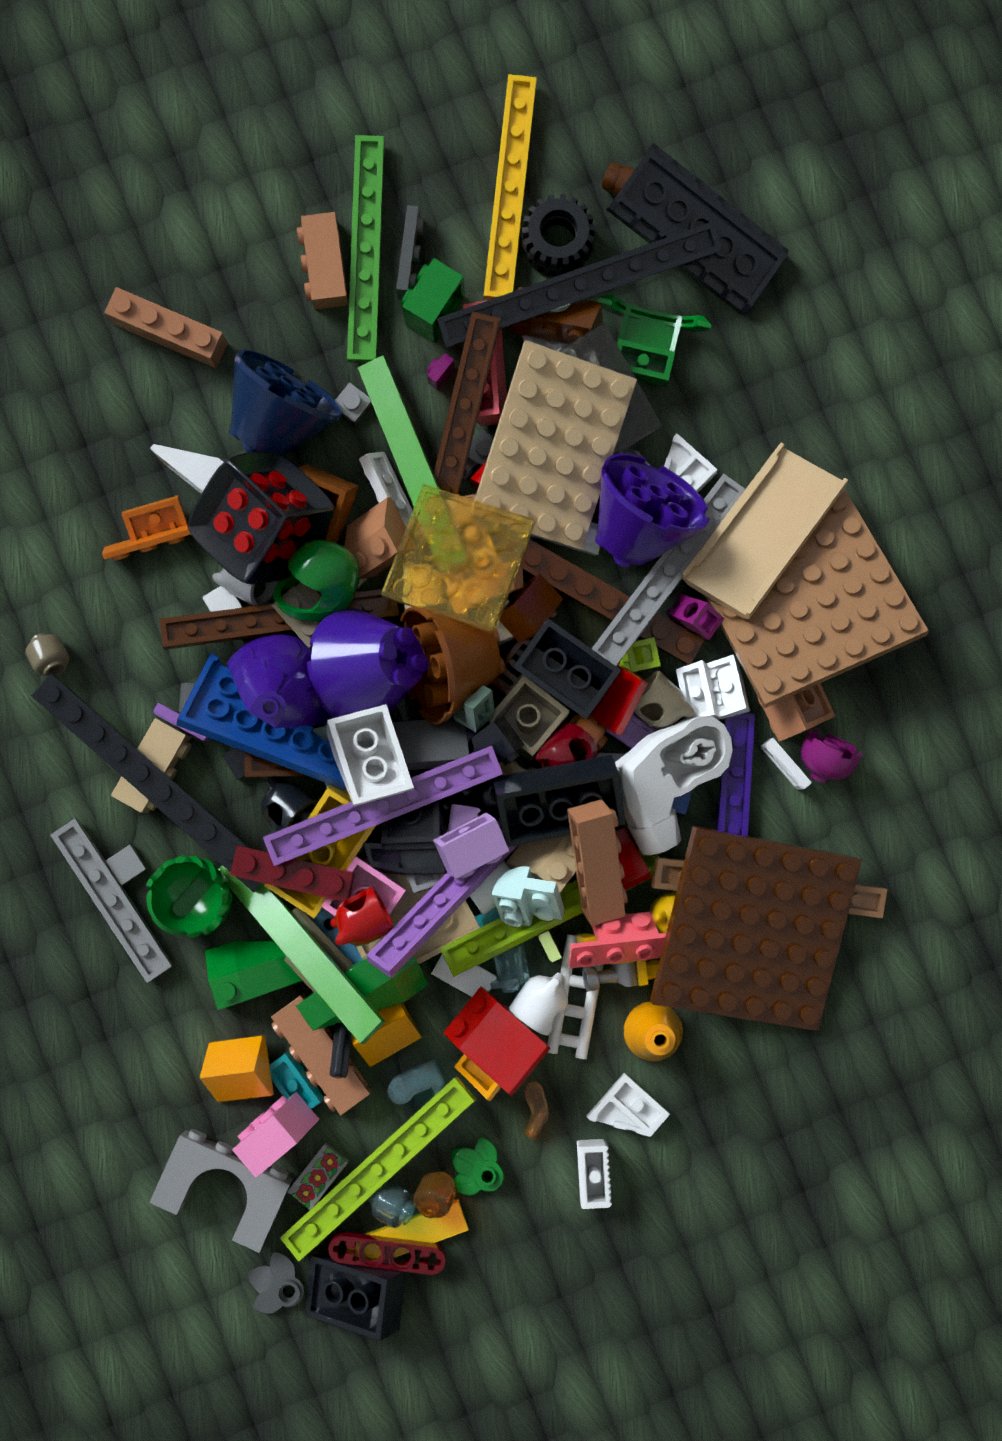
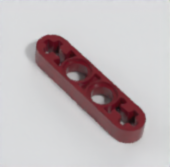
[328,1232,446,1275]

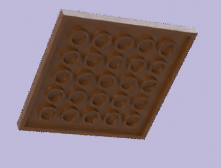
[650,826,862,1031]

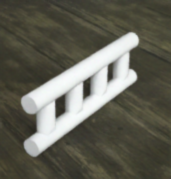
[547,934,603,1059]

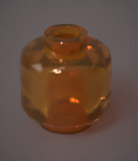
[413,1172,457,1218]

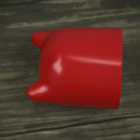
[331,886,394,946]

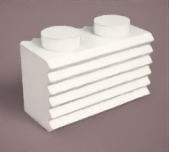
[577,1139,612,1209]

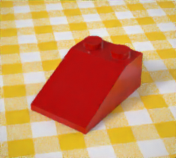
[443,986,551,1096]

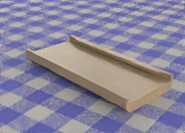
[682,442,848,619]

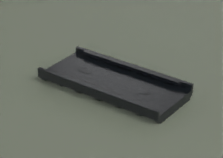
[606,143,789,315]

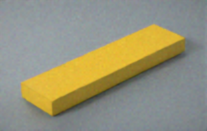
[347,1199,469,1259]

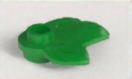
[451,1137,504,1195]

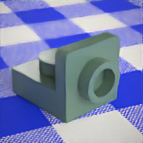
[454,685,495,733]

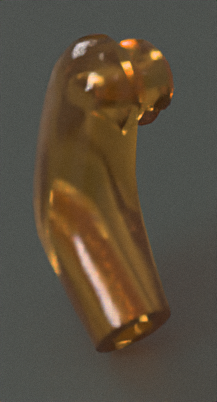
[523,1082,550,1140]

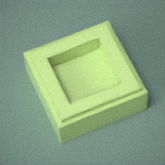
[538,930,561,962]

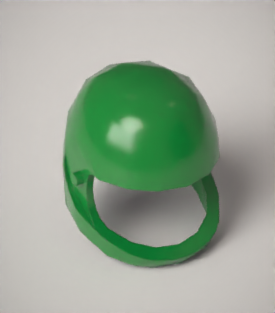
[274,540,359,621]

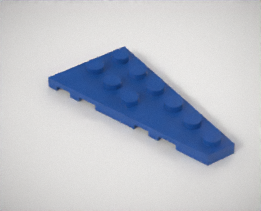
[176,652,347,791]

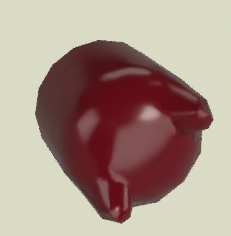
[536,723,598,768]

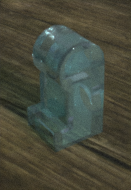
[388,1059,446,1104]

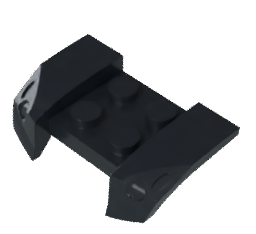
[363,768,446,875]

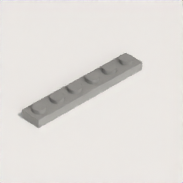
[50,818,174,983]

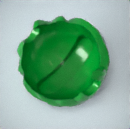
[146,855,232,938]

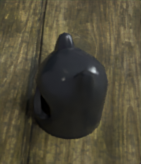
[261,777,318,831]

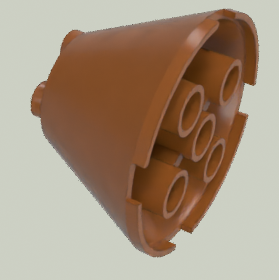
[400,606,505,725]

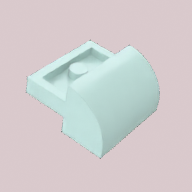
[492,866,565,927]

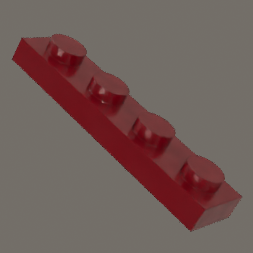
[230,845,355,902]

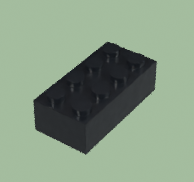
[493,755,626,847]

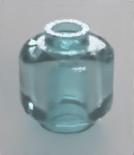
[369,1182,416,1228]

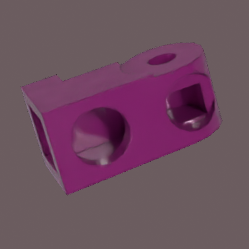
[666,594,724,640]

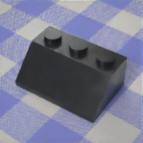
[513,618,621,720]

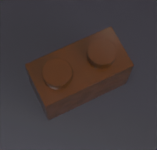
[496,573,563,643]

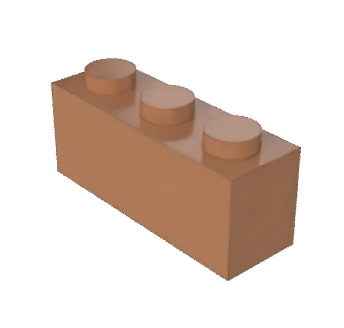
[297,212,349,310]

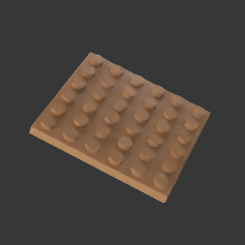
[704,489,929,708]

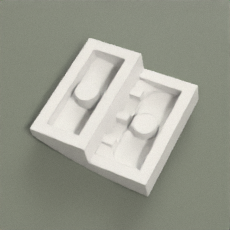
[676,654,750,720]

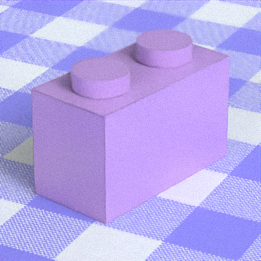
[433,813,509,879]

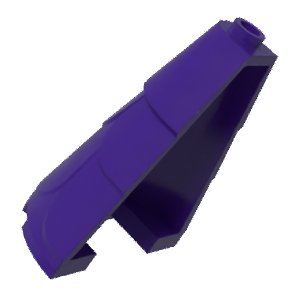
[227,634,332,728]

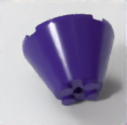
[595,453,710,568]
[307,609,429,718]

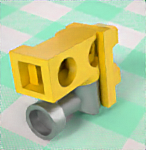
[576,933,659,992]

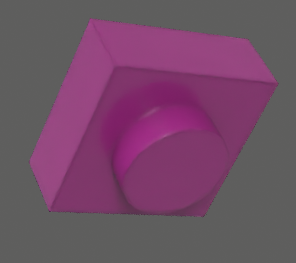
[427,353,455,390]

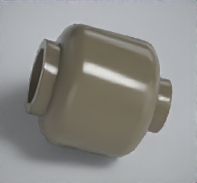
[25,633,70,677]

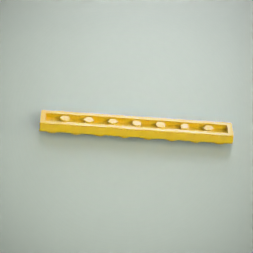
[484,74,537,300]

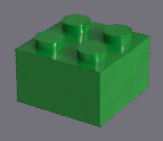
[401,258,465,344]

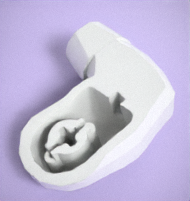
[615,716,733,855]

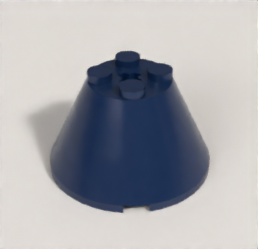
[229,349,342,457]

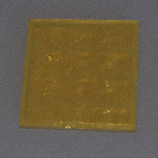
[381,484,536,634]

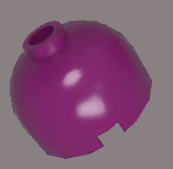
[801,729,863,783]

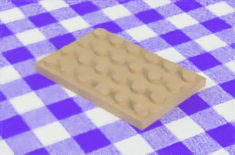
[470,340,637,550]

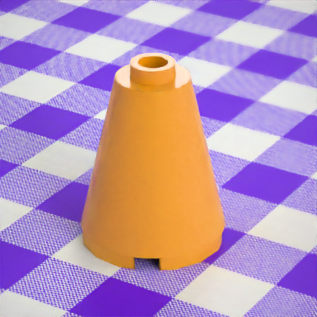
[623,1002,683,1061]

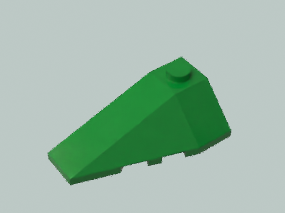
[205,941,303,1010]
[295,956,429,1031]

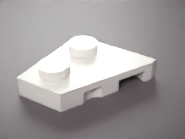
[664,434,717,492]
[587,1073,670,1137]

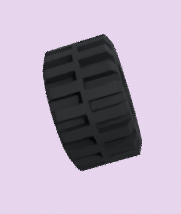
[522,194,595,276]

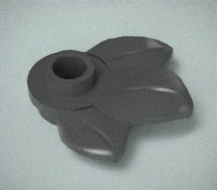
[247,1252,304,1314]

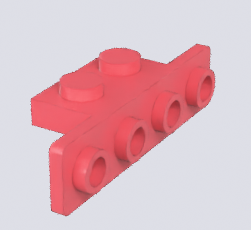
[568,911,666,968]

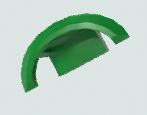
[597,294,712,387]

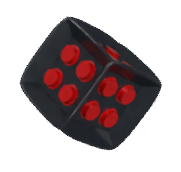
[188,452,335,585]

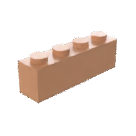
[104,287,228,369]
[567,799,628,926]
[271,993,372,1116]

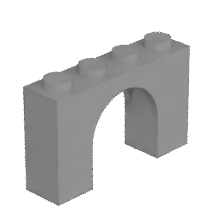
[149,1129,293,1253]

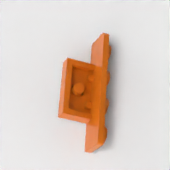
[102,495,191,561]

